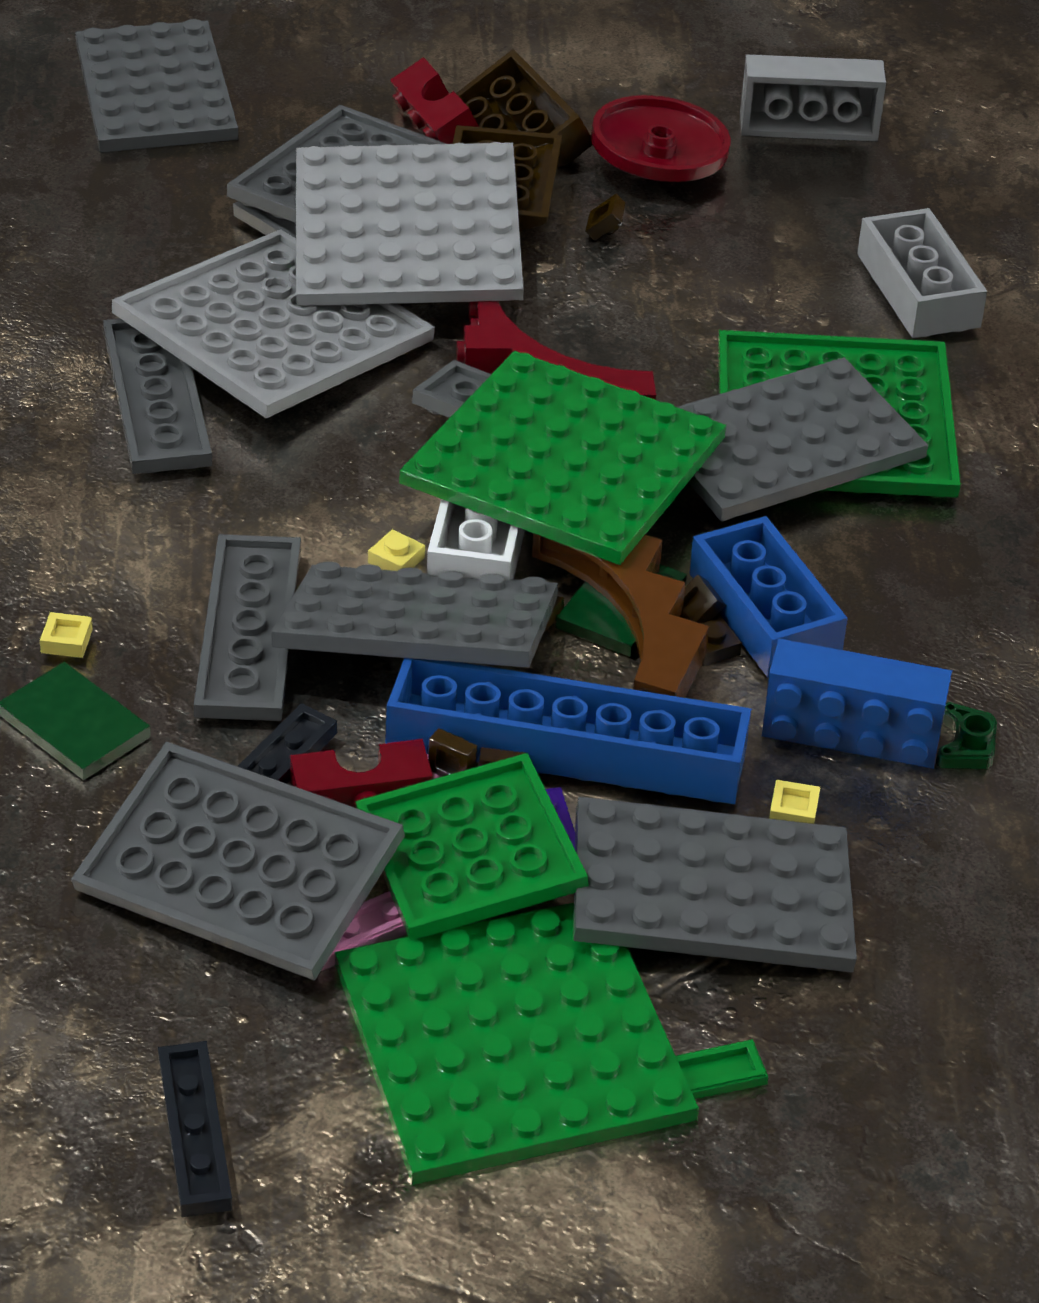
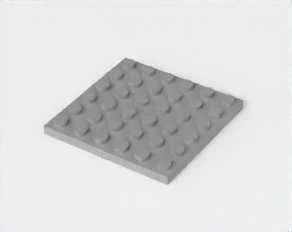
[296,142,523,306]
[112,229,435,418]

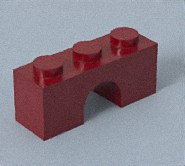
[390,57,479,144]
[290,739,433,808]

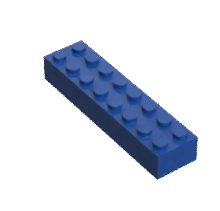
[385,658,752,804]

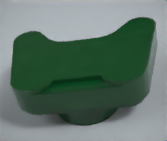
[936,702,997,769]

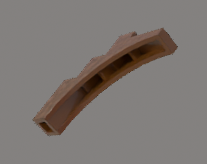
[532,533,709,698]

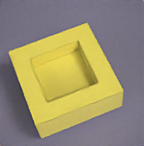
[368,529,425,571]
[40,612,93,658]
[769,780,820,824]

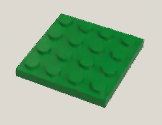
[355,753,589,941]

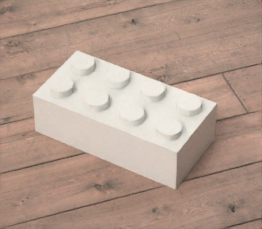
[427,499,525,581]

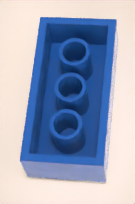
[689,516,847,678]
[761,638,952,769]

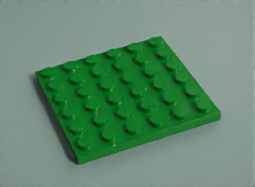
[718,330,961,498]
[399,350,726,565]
[335,903,699,1185]

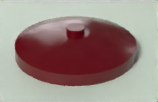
[591,95,731,182]

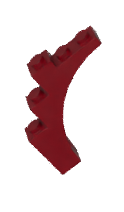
[456,301,656,400]

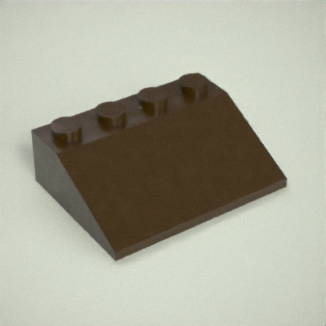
[456,49,593,168]
[453,125,562,232]

